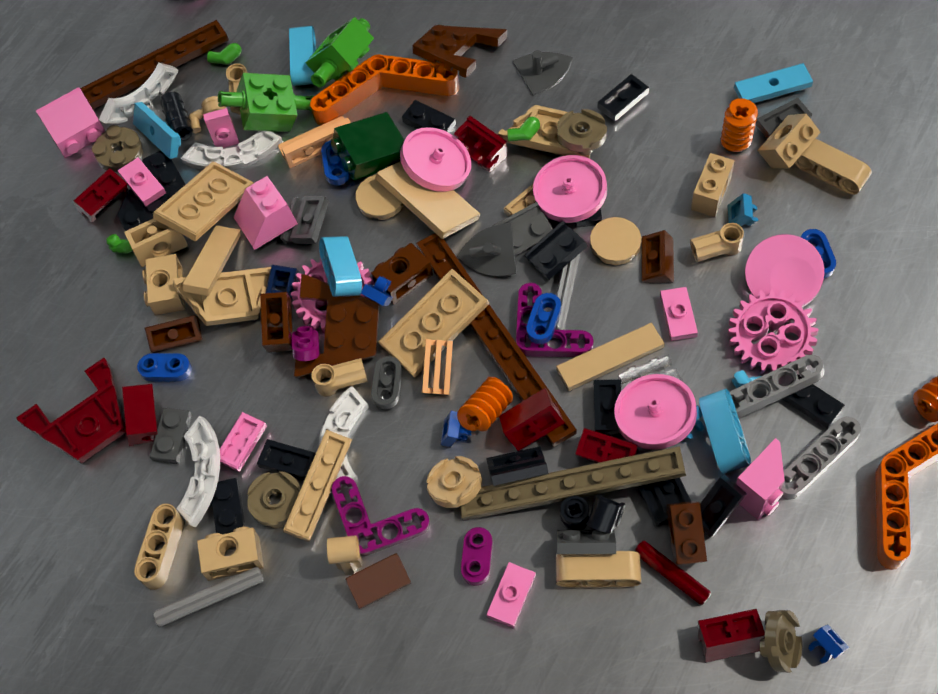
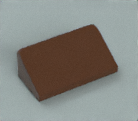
[642,230,674,283]
[144,315,202,353]
[345,553,411,609]

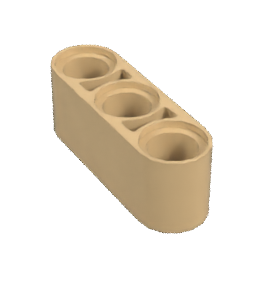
[794,139,872,195]
[134,504,184,590]
[556,551,641,587]

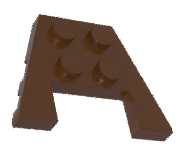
[413,25,507,78]
[294,274,380,378]

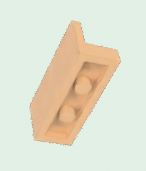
[278,116,351,168]

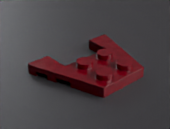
[16,358,126,464]

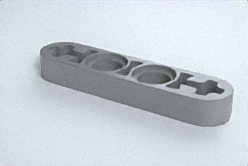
[729,355,825,418]
[781,416,861,500]

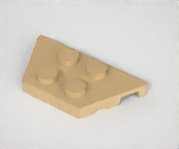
[498,105,590,159]
[173,267,271,326]

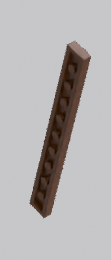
[416,233,577,448]

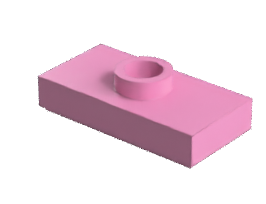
[203,108,239,148]
[118,157,166,207]
[660,287,698,341]
[220,412,267,472]
[487,562,536,628]

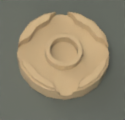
[356,175,404,220]
[590,217,642,265]
[426,456,482,508]

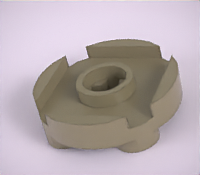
[557,109,607,155]
[92,125,143,172]
[247,471,301,529]
[760,610,802,673]

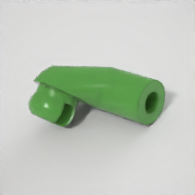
[207,43,242,65]
[507,117,540,141]
[106,234,133,254]

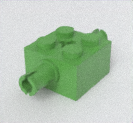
[305,17,374,87]
[218,73,314,132]

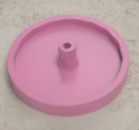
[400,127,471,192]
[533,155,607,223]
[745,234,824,307]
[614,374,697,450]

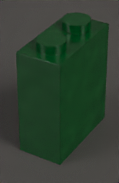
[331,112,405,180]

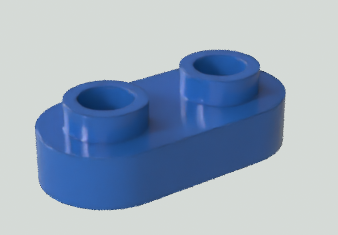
[321,140,350,185]
[801,229,836,278]
[526,293,561,344]
[137,353,192,382]

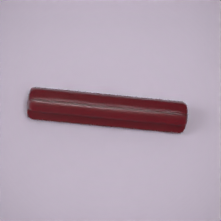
[635,541,711,605]

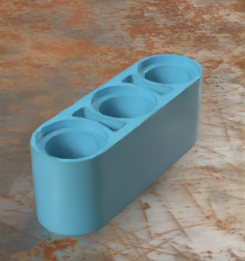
[289,26,316,86]
[319,236,362,297]
[699,389,752,474]

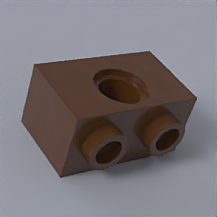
[371,243,433,305]
[260,292,293,352]
[666,501,707,565]

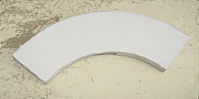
[99,62,178,124]
[181,131,283,170]
[319,386,369,493]
[176,416,220,527]

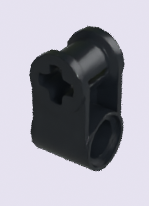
[587,494,626,533]

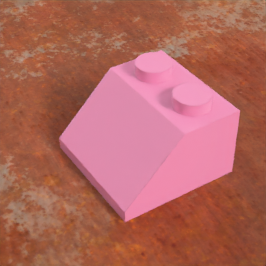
[36,87,105,158]
[233,176,298,250]
[736,438,785,520]

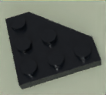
[117,150,185,231]

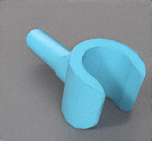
[731,370,761,388]

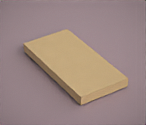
[153,161,254,242]
[376,161,480,239]
[378,269,490,378]

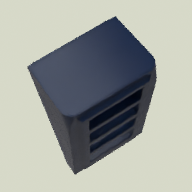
[266,265,300,304]

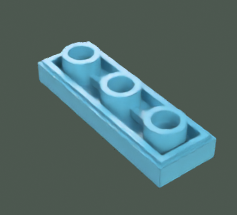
[734,63,813,103]
[133,102,181,159]

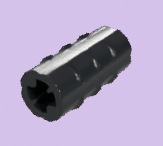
[160,91,193,140]

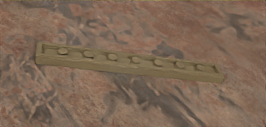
[460,446,686,521]

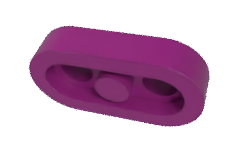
[292,326,320,361]
[461,527,493,586]

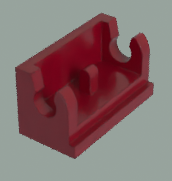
[454,116,508,173]
[73,168,128,223]
[122,384,158,447]
[499,388,565,451]
[575,428,638,463]
[698,609,765,663]

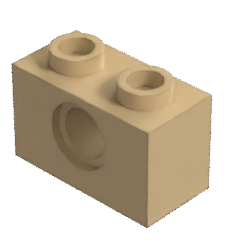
[757,114,821,169]
[691,153,735,217]
[124,219,188,267]
[142,254,185,315]
[197,527,264,581]

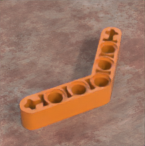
[310,54,459,125]
[875,423,938,570]

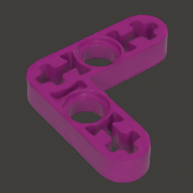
[516,283,594,358]
[332,476,430,556]

